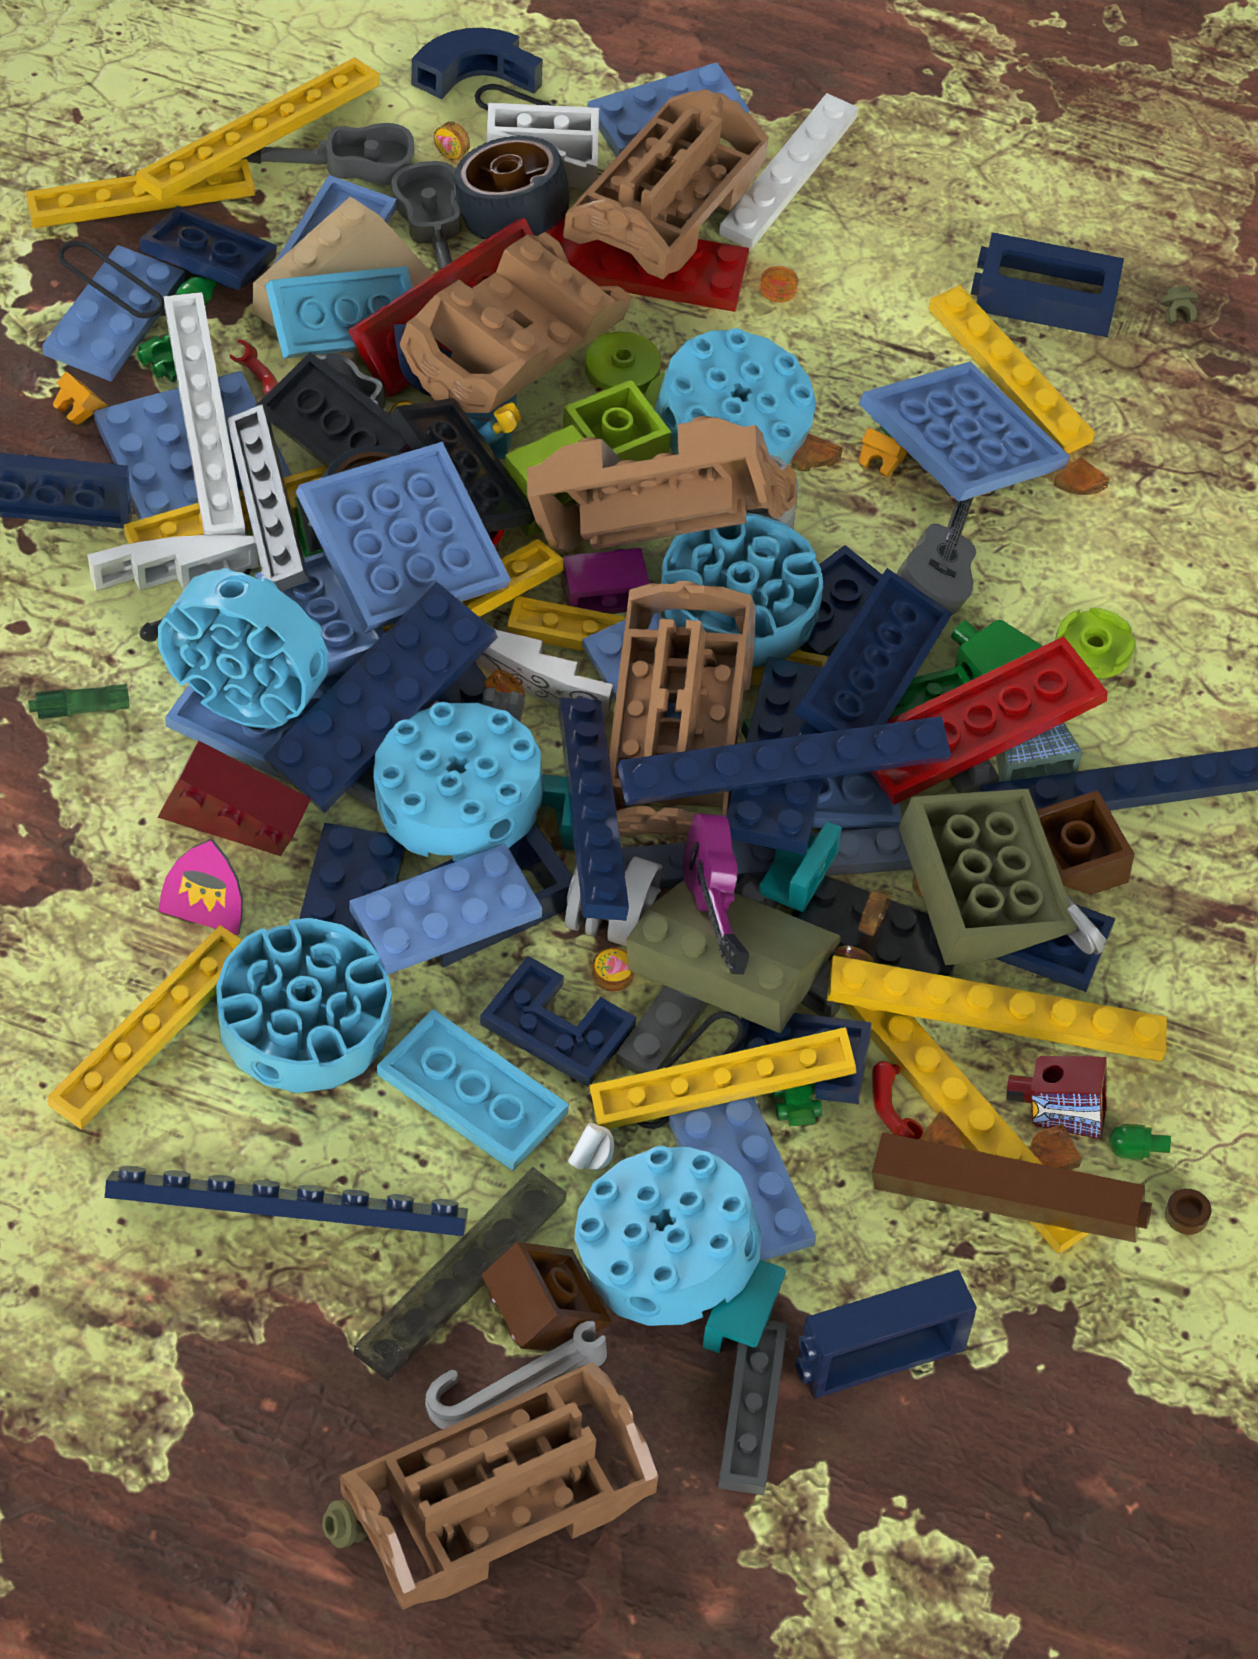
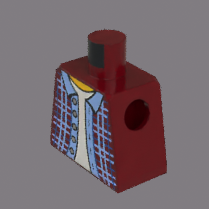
[1006,1056,1108,1139]

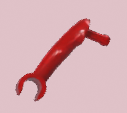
[230,339,278,394]
[872,1061,923,1140]

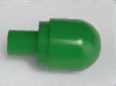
[176,277,217,305]
[1109,1124,1171,1160]

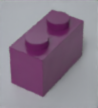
[561,548,650,614]

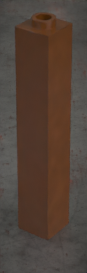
[872,1132,1152,1243]

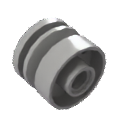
[565,856,663,947]

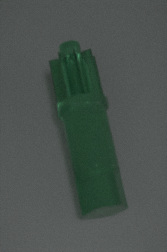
[28,684,129,719]

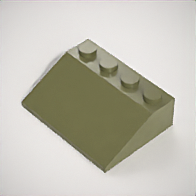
[898,789,1078,965]
[626,880,841,1033]

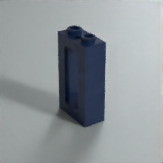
[971,232,1124,337]
[412,823,573,968]
[795,1269,977,1399]

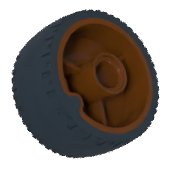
[454,135,570,240]

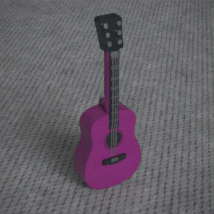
[683,813,749,975]

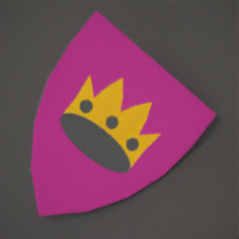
[158,838,243,936]

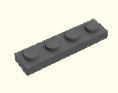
[718,1320,787,1495]

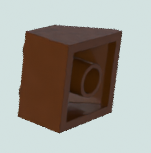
[1036,790,1135,895]
[481,1242,612,1351]

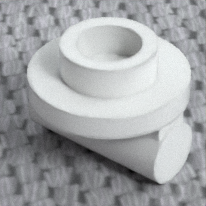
[568,1123,614,1170]

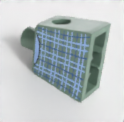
[996,723,1082,782]

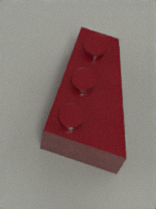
[157,740,311,856]

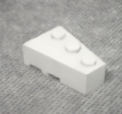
[487,103,599,191]

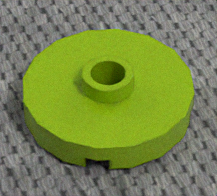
[585,331,661,394]
[1055,608,1136,678]

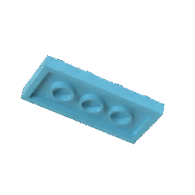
[265,266,413,359]
[377,1009,569,1171]

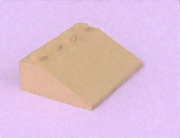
[253,196,433,361]

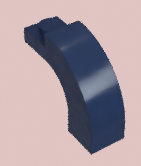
[411,28,543,99]

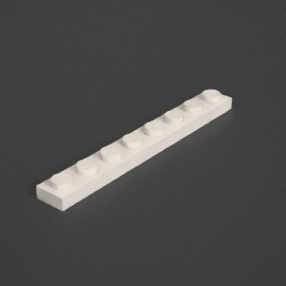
[164,292,245,536]

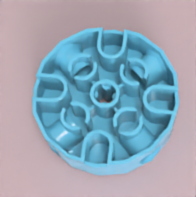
[654,328,816,465]
[661,513,823,667]
[158,568,328,729]
[373,702,543,861]
[216,918,392,1093]
[574,1146,762,1326]

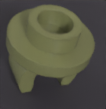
[1160,286,1199,325]
[322,1500,368,1548]

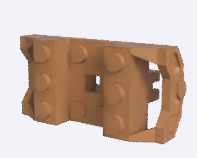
[563,89,769,279]
[400,232,632,413]
[527,416,797,556]
[609,581,756,837]
[340,1362,658,1610]

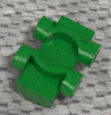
[137,334,177,382]
[772,1083,822,1126]

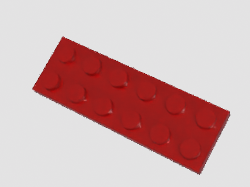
[537,215,749,312]
[348,218,534,398]
[870,636,1108,805]

